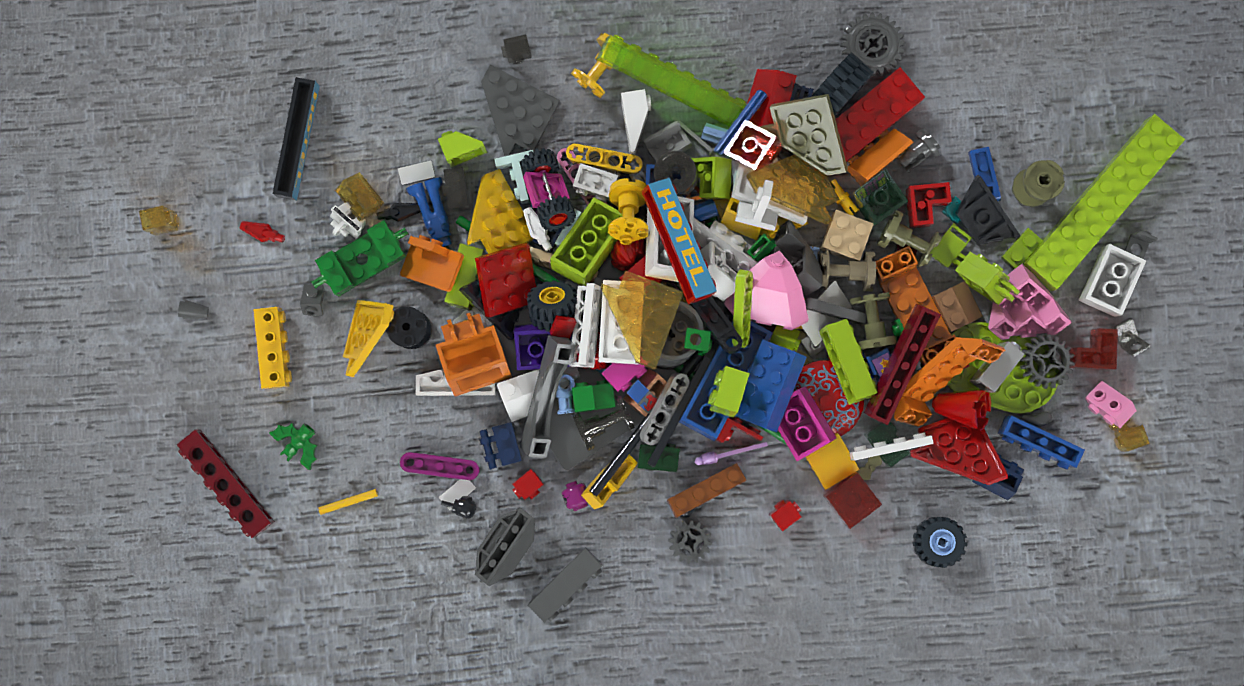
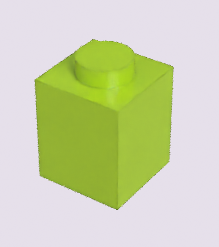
[770,325,801,351]

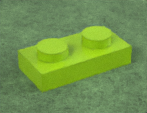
[1001,228,1043,269]

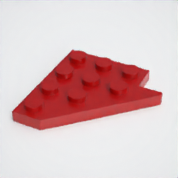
[910,418,1008,485]

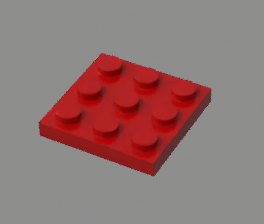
[475,243,536,318]

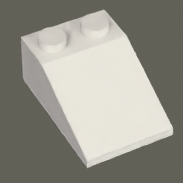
[621,89,651,155]

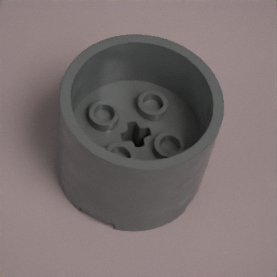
[640,300,704,369]

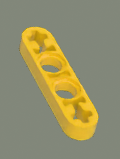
[566,144,642,174]

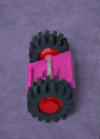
[521,148,576,231]

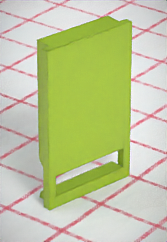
[930,223,972,268]

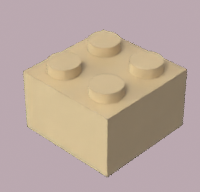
[820,210,873,261]

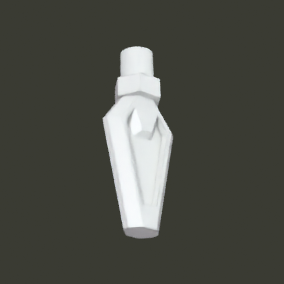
[523,207,552,251]

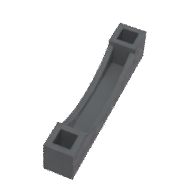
[520,335,576,458]

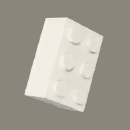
[1078,244,1146,317]

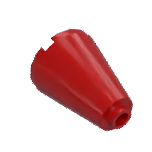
[932,390,991,430]

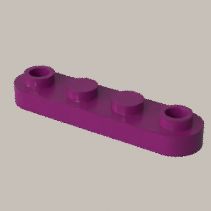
[400,452,480,480]

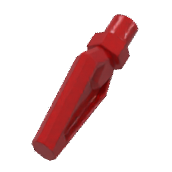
[240,221,285,243]

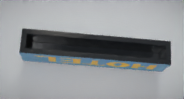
[272,77,320,201]

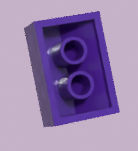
[514,324,577,370]

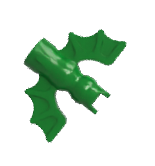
[269,423,317,470]

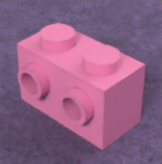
[1085,381,1137,428]

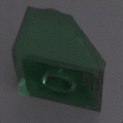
[853,169,908,225]

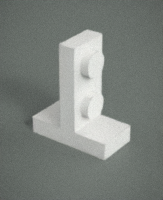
[735,180,778,231]

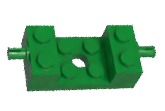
[311,220,409,297]

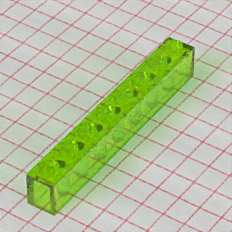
[596,35,746,127]

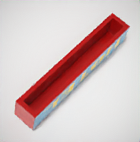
[641,178,717,304]

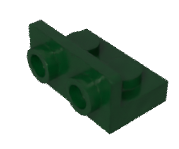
[637,443,680,472]

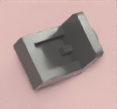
[300,284,325,316]

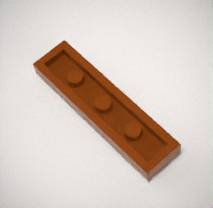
[667,463,747,518]

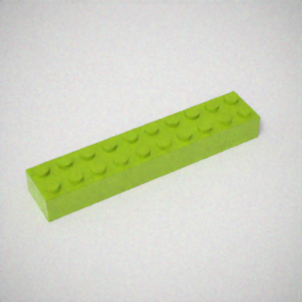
[1023,114,1185,291]

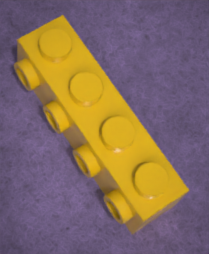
[253,307,292,389]

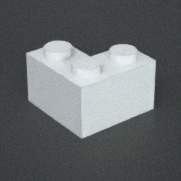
[700,241,737,301]

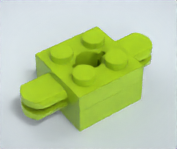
[952,252,1020,306]

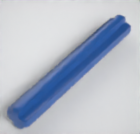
[714,90,767,157]

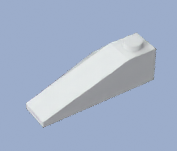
[497,367,580,422]

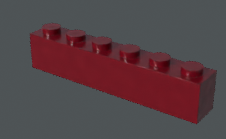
[864,304,941,425]

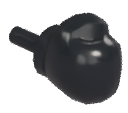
[441,496,476,519]

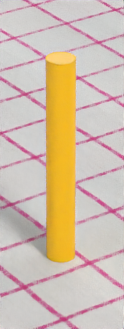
[318,489,378,515]

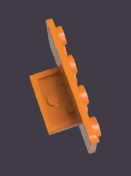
[400,235,464,292]

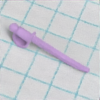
[695,442,768,465]

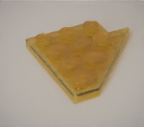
[746,155,840,224]
[601,271,683,370]

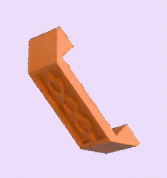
[875,246,956,366]
[894,337,1006,427]

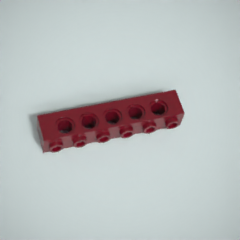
[177,429,275,538]

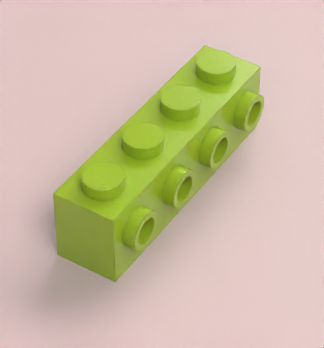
[819,319,877,405]

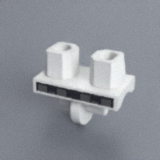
[330,202,366,239]

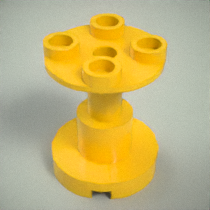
[571,33,633,98]
[608,178,648,245]

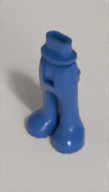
[406,177,452,247]

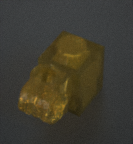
[1108,419,1150,452]

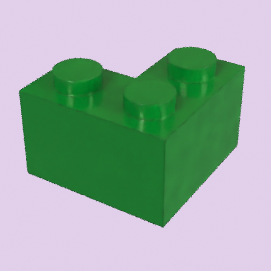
[572,380,616,413]

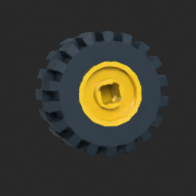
[527,280,577,332]

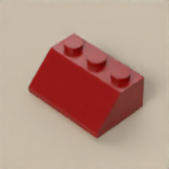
[745,69,797,131]

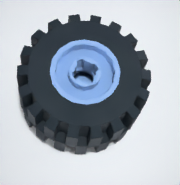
[913,517,968,568]

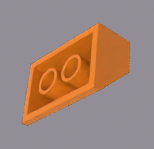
[847,128,914,187]

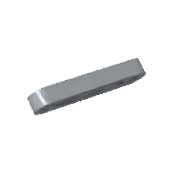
[640,372,689,445]

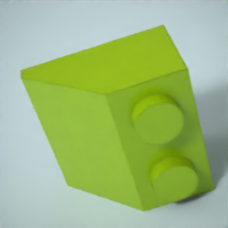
[438,131,487,168]

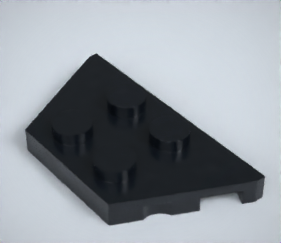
[955,175,1020,245]
[459,279,521,340]

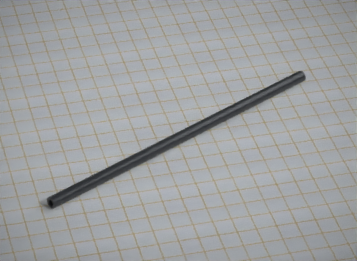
[589,310,733,497]

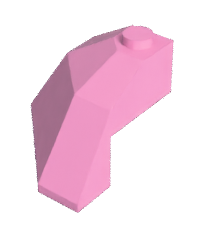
[724,251,809,330]
[988,264,1072,340]

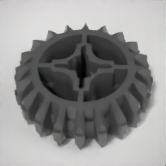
[1020,334,1075,389]

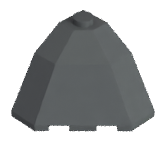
[766,220,822,296]

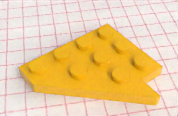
[467,169,534,254]
[343,300,394,377]

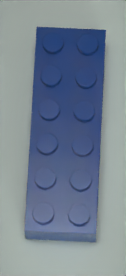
[679,320,772,441]

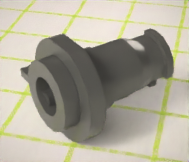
[896,128,940,173]

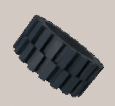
[811,52,874,117]

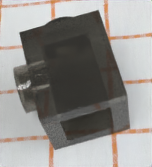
[501,34,532,64]

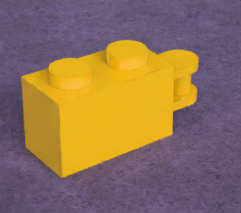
[721,197,779,241]

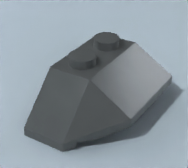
[475,508,535,586]

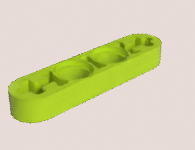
[732,269,753,348]

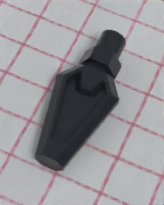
[376,203,421,222]

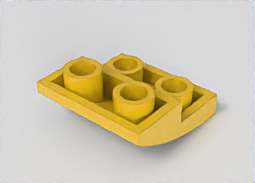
[806,433,860,490]

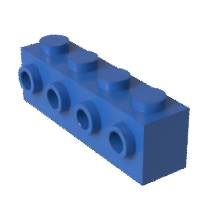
[997,415,1085,470]

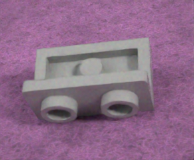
[644,121,692,165]

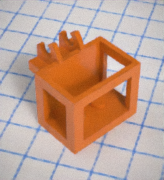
[436,313,512,397]

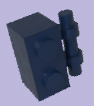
[479,422,523,470]
[972,453,1024,500]

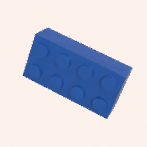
[735,339,807,432]

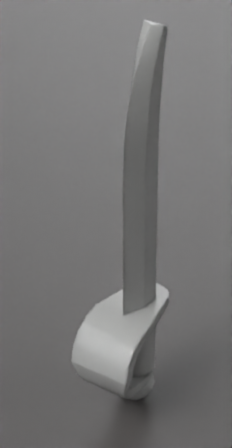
[672,116,724,158]

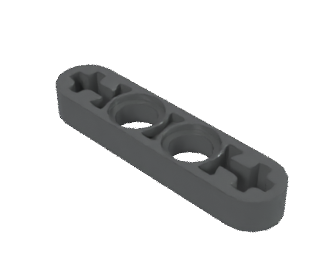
[805,298,868,325]

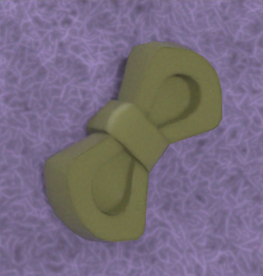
[856,455,882,480]

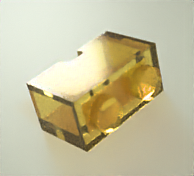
[335,172,384,222]
[139,206,179,236]

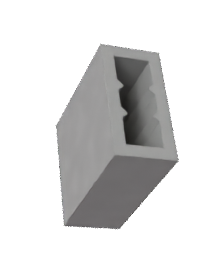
[970,341,1024,393]

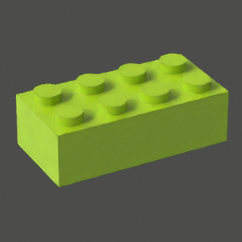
[550,197,622,286]

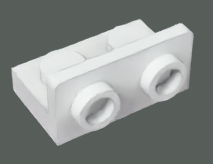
[573,163,618,202]

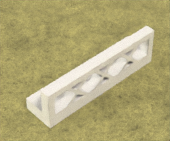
[569,283,602,368]

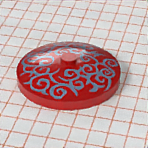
[793,360,864,437]

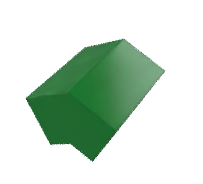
[747,234,777,262]

